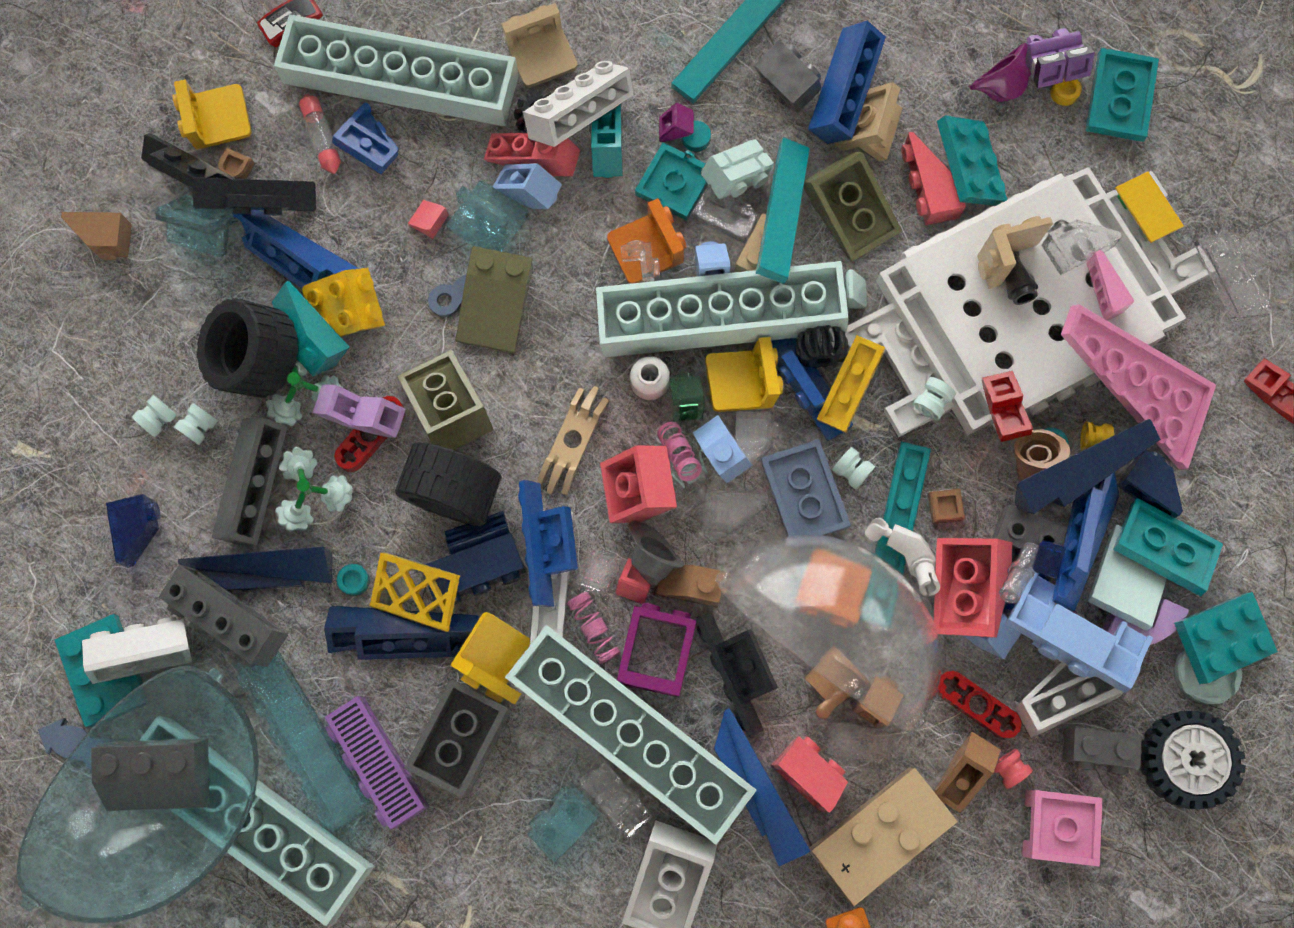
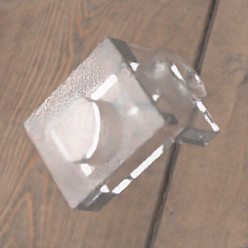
[621,240,660,282]

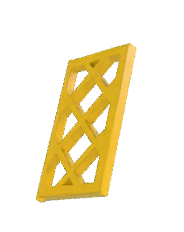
[370,552,460,632]

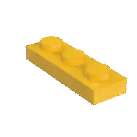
[817,335,886,433]

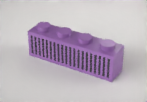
[325,696,429,830]

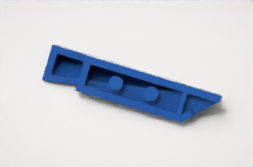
[714,708,811,867]

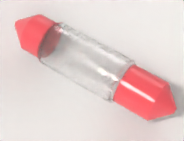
[299,94,341,174]

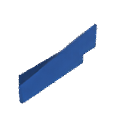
[232,210,359,289]
[1052,472,1119,611]

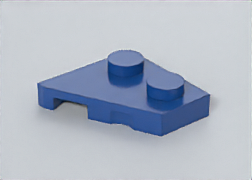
[332,102,399,174]

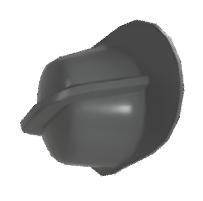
[628,521,684,585]

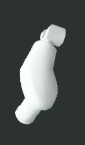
[865,518,940,596]

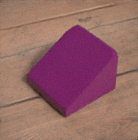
[659,102,694,142]

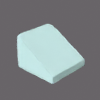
[844,270,867,309]

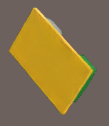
[1115,171,1184,243]

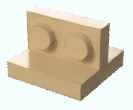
[835,82,902,161]

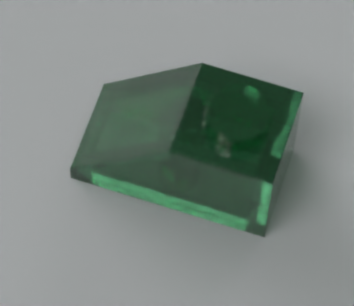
[670,373,705,422]

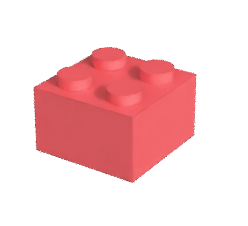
[600,445,677,523]

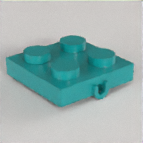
[635,143,708,221]

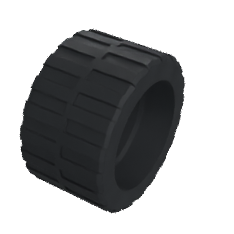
[197,298,298,398]
[395,442,502,526]

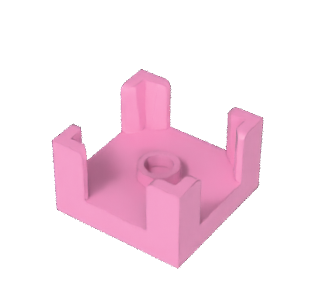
[1022,790,1102,867]

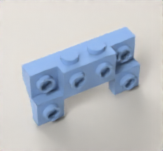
[1005,571,1153,693]

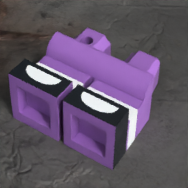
[1026,28,1095,88]

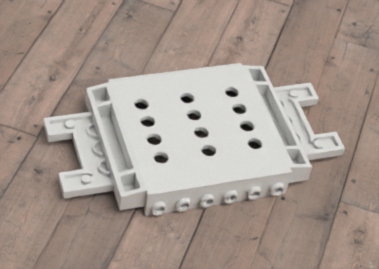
[845,167,1217,437]

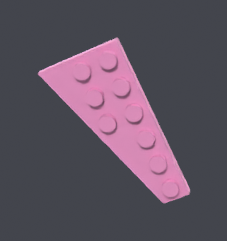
[1061,304,1216,469]

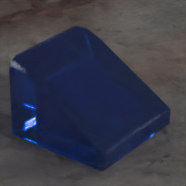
[1033,540,1066,578]

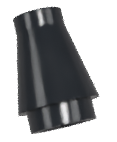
[1005,256,1038,305]

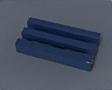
[444,511,510,555]

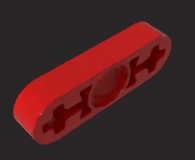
[334,396,405,472]
[935,671,1022,739]

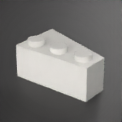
[1015,662,1124,738]

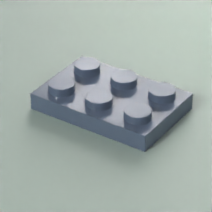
[760,439,851,547]

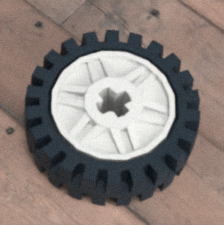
[1140,711,1246,810]

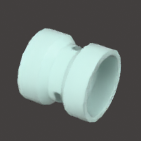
[913,377,956,421]
[132,395,177,437]
[174,403,218,445]
[832,447,876,490]

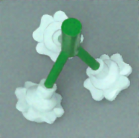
[266,360,343,426]
[275,447,353,532]

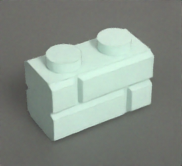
[701,139,774,199]

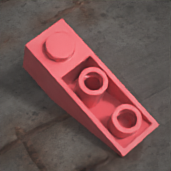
[901,132,966,226]
[484,133,580,176]

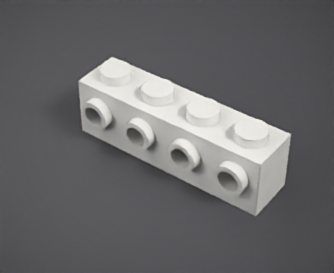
[523,61,634,147]

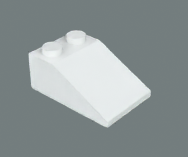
[622,820,718,928]

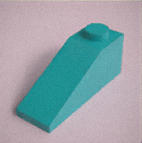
[591,104,623,178]
[272,281,350,377]

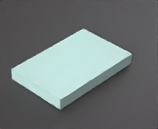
[1087,524,1167,631]

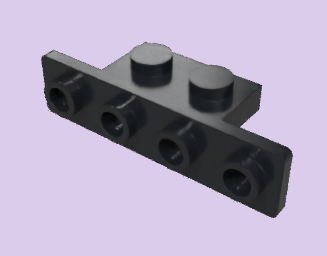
[141,133,236,188]
[192,178,316,216]
[696,613,778,737]

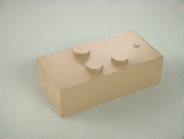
[809,768,958,906]

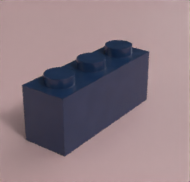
[424,533,526,605]

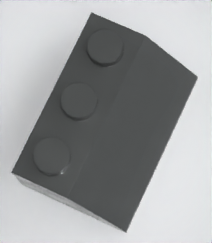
[91,738,210,811]

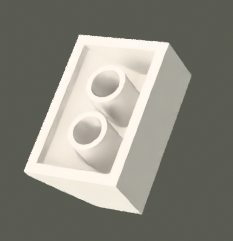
[82,617,192,684]

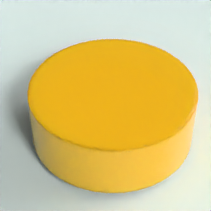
[1050,79,1082,106]

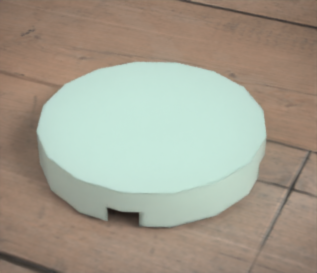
[1174,649,1242,705]

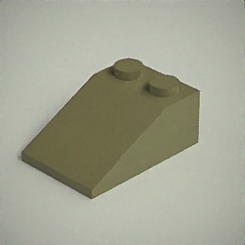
[803,152,902,261]
[455,246,533,354]
[397,350,494,450]

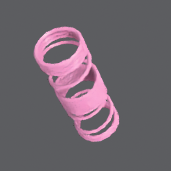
[657,422,702,481]
[567,592,621,664]

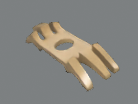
[537,386,609,496]

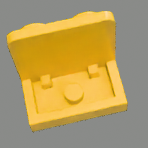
[172,79,252,150]
[302,268,385,337]
[705,337,783,412]
[450,612,530,705]

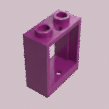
[617,603,697,698]

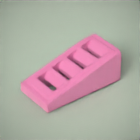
[1087,249,1134,321]

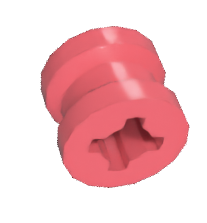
[994,749,1033,789]

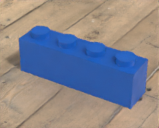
[808,20,886,144]

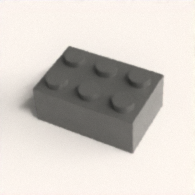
[404,679,512,799]

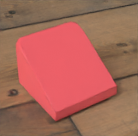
[408,200,449,239]
[616,558,652,604]

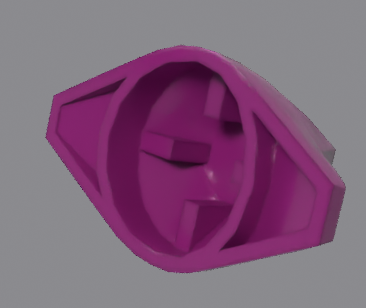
[968,43,1032,102]

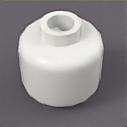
[630,357,670,400]

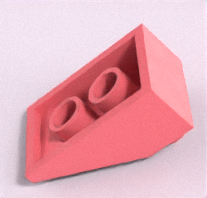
[933,538,1012,638]
[771,736,848,813]

